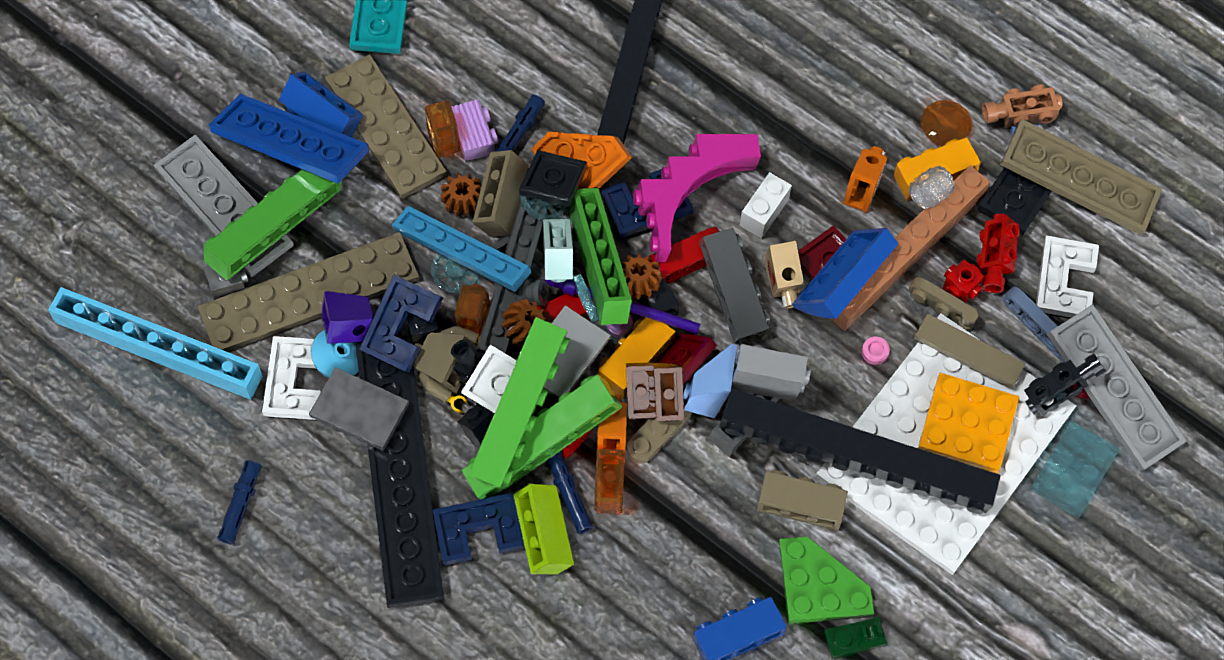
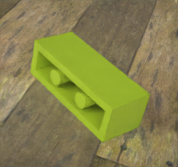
[513,484,574,574]

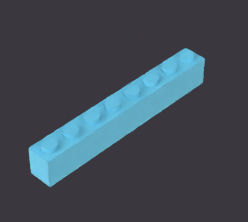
[48,287,263,400]

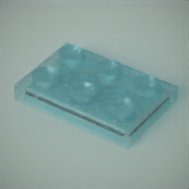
[1030,421,1119,518]

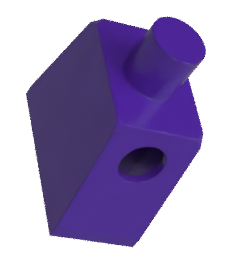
[321,291,377,344]

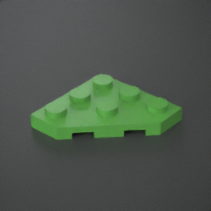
[779,537,874,624]

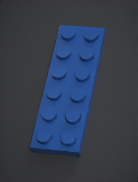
[209,93,369,184]

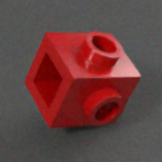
[942,260,984,303]

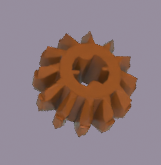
[440,172,481,218]
[620,252,662,300]
[501,298,549,347]

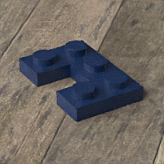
[600,169,694,239]
[359,275,443,373]
[432,492,525,566]

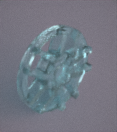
[572,274,599,323]

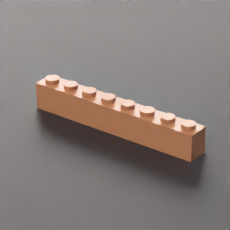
[830,165,990,331]

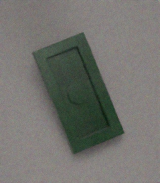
[823,617,887,660]

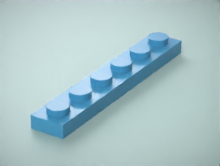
[392,206,531,292]

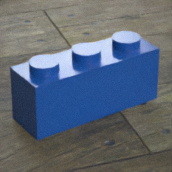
[279,71,363,137]
[693,597,787,660]

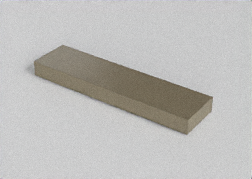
[914,314,1026,389]

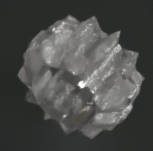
[908,166,955,209]

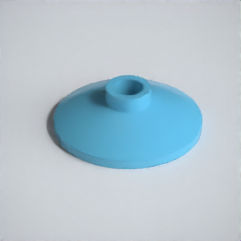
[311,330,360,378]

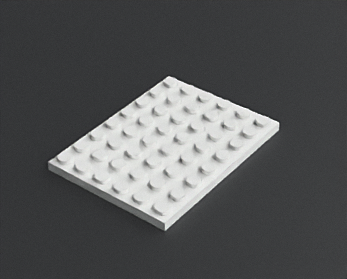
[815,313,1076,575]

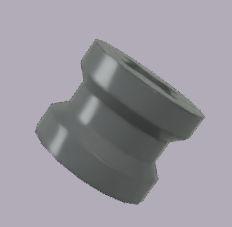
[518,279,549,306]

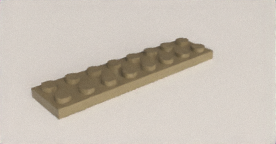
[198,232,419,352]

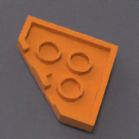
[531,132,632,189]

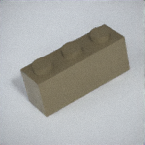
[472,150,528,237]
[757,470,848,531]

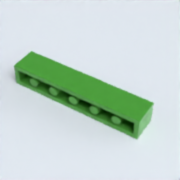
[204,169,342,281]
[569,188,632,325]
[469,317,570,488]
[461,374,623,499]

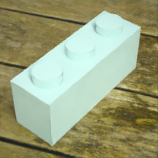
[543,219,573,282]

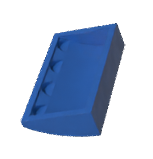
[792,228,899,319]

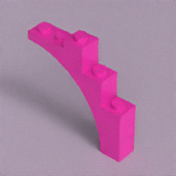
[633,134,761,262]

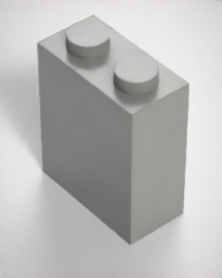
[731,344,811,401]

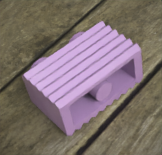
[449,99,498,162]

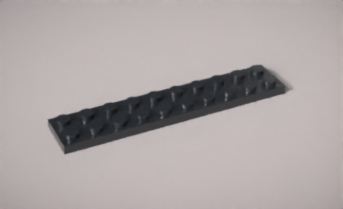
[355,337,444,608]

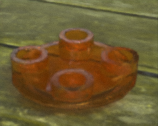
[920,100,972,148]

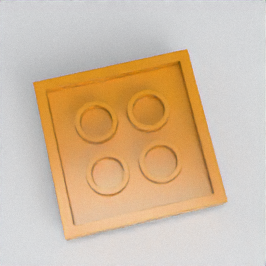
[918,372,1019,474]

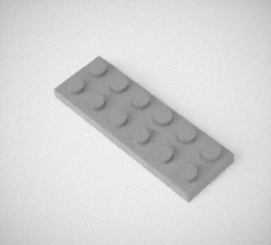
[153,135,294,277]
[1047,304,1187,472]

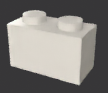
[739,172,792,239]

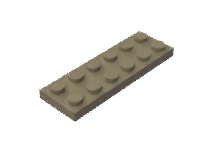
[325,54,447,200]
[1000,119,1162,235]

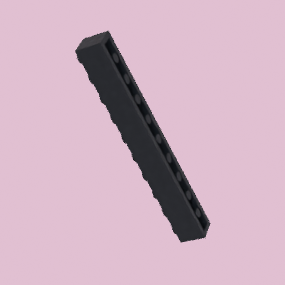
[719,388,1001,514]

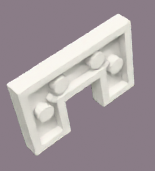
[1036,235,1099,318]
[262,336,321,420]

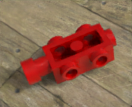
[977,214,1020,293]

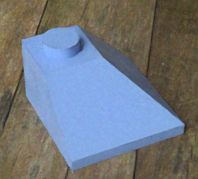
[683,344,737,418]

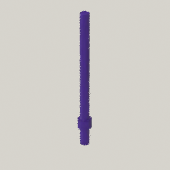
[544,278,701,334]

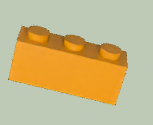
[893,137,981,201]
[597,317,675,400]

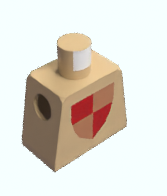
[763,241,804,309]

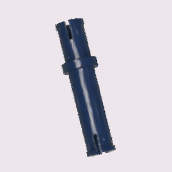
[496,94,545,152]
[547,452,594,534]
[217,460,262,545]

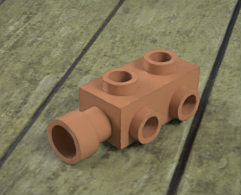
[982,84,1062,127]

